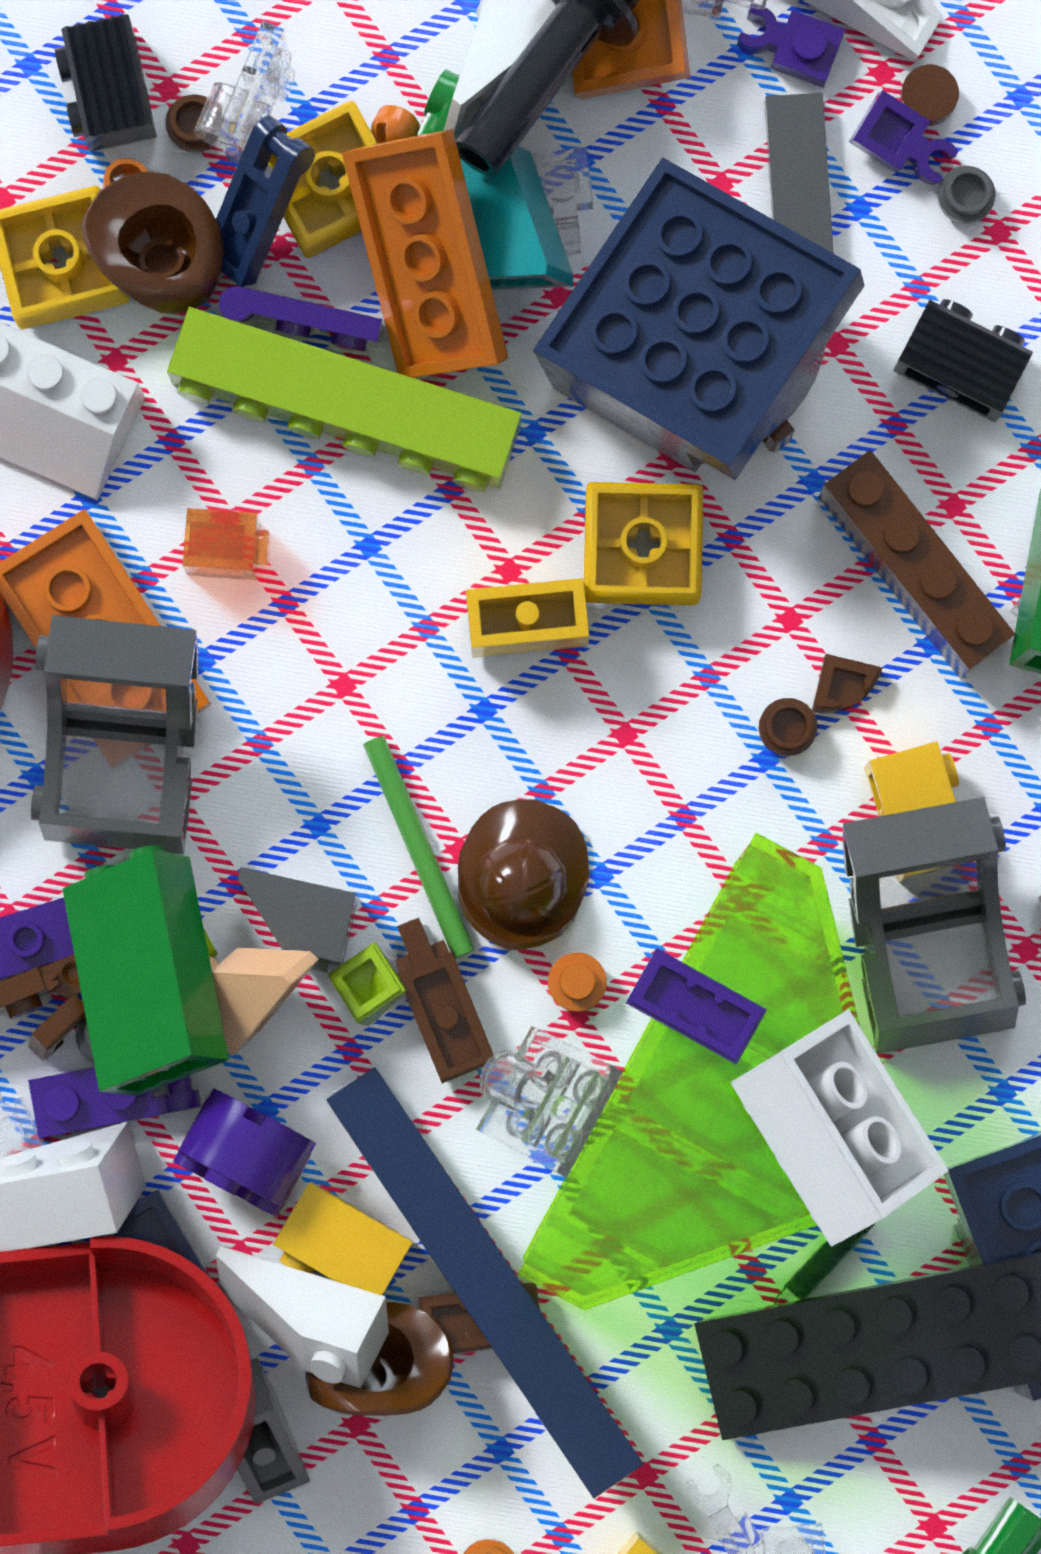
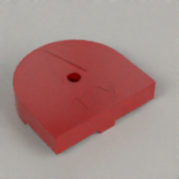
[0,1236,256,1554]

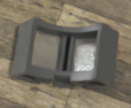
[31,615,198,854]
[843,797,1026,1054]

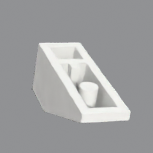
[444,0,556,139]
[216,1246,389,1389]

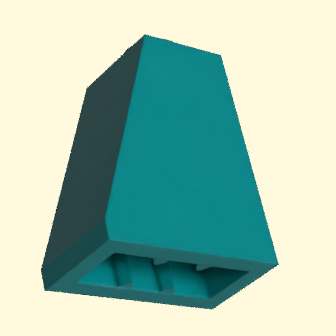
[460,146,573,290]

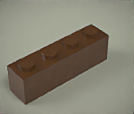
[818,449,1015,679]

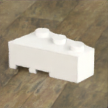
[0,1121,146,1252]

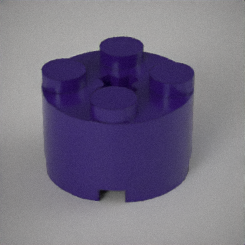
[173,1088,316,1218]

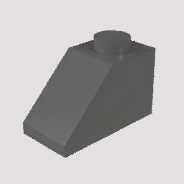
[238,867,359,973]
[237,1357,310,1504]

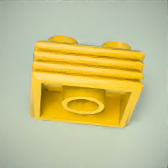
[268,100,378,258]
[0,186,130,330]
[584,482,703,606]

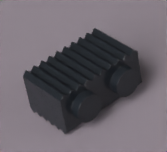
[54,14,157,152]
[893,299,1033,422]

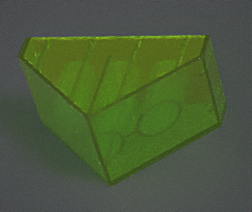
[517,832,860,1311]

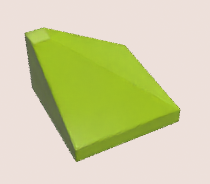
[327,942,408,1026]

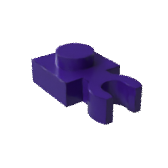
[737,5,846,88]
[848,90,958,185]

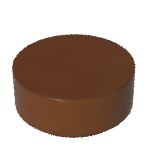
[900,64,959,126]

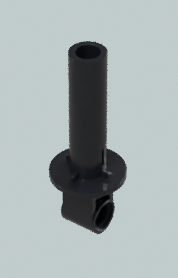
[455,0,639,177]

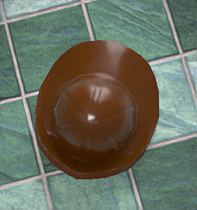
[81,171,225,314]
[458,799,590,951]
[305,1302,453,1416]

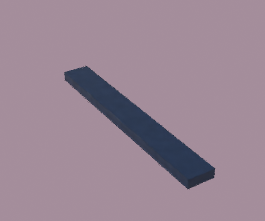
[326,1067,644,1500]

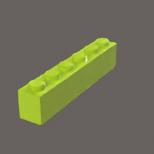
[167,307,522,492]

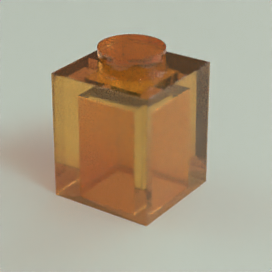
[182,508,270,580]

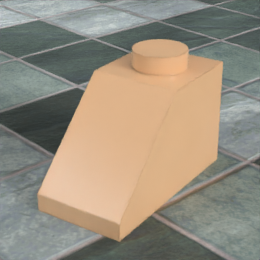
[209,948,319,1056]

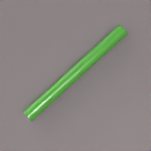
[363,736,475,959]

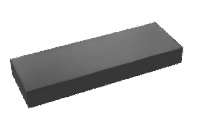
[764,93,834,253]

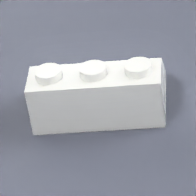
[0,322,145,501]
[730,1009,949,1247]

